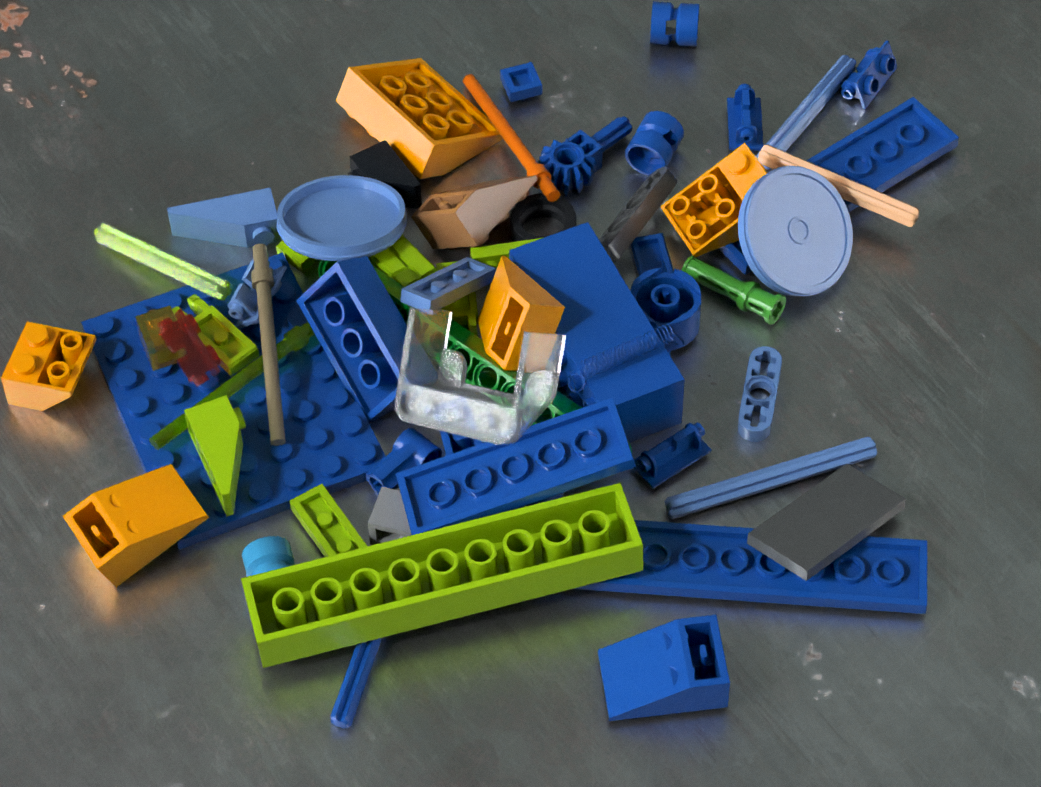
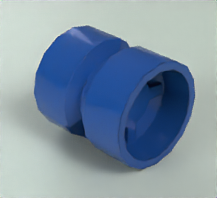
[650,1,700,47]
[625,111,684,176]

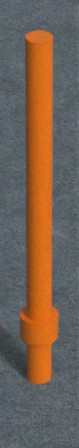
[463,74,560,202]

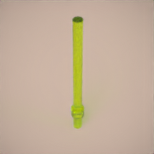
[149,321,315,450]

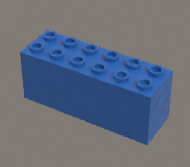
[509,222,685,443]

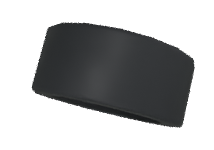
[510,193,576,242]

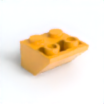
[1,321,97,411]

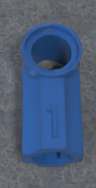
[366,427,442,495]

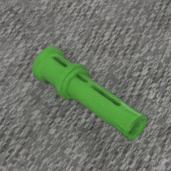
[682,255,786,325]

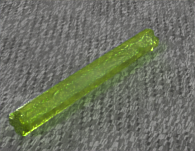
[94,223,232,301]

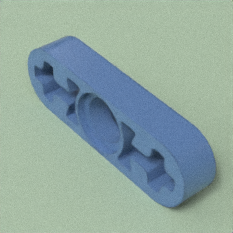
[738,346,782,442]

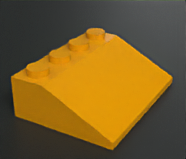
[336,58,503,179]

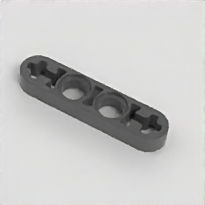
[599,166,678,263]

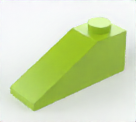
[184,395,246,517]

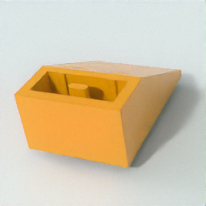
[660,143,768,257]
[478,256,565,373]
[63,464,209,588]

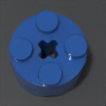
[631,268,701,353]

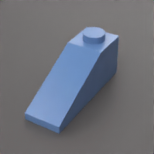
[167,187,282,248]

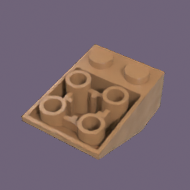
[411,175,538,250]

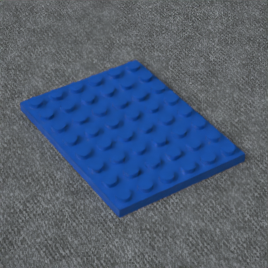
[81,252,386,550]

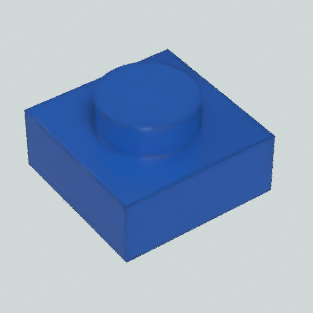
[500,62,543,102]

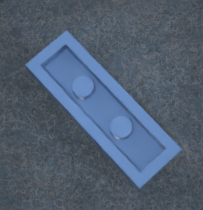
[400,257,496,314]

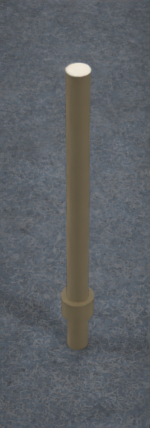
[251,244,286,446]

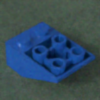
[598,615,730,721]

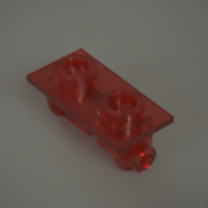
[157,308,221,387]

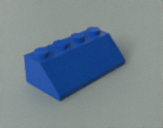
[296,256,438,423]

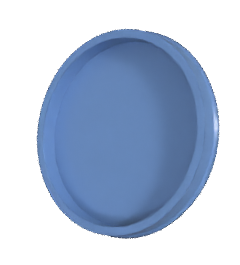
[738,166,853,296]
[276,175,408,261]

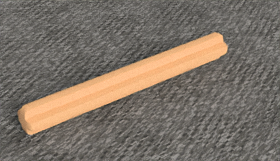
[758,145,920,227]

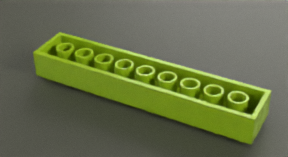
[241,483,643,668]

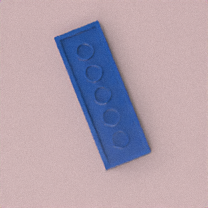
[395,397,636,535]

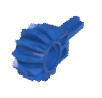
[538,116,633,196]

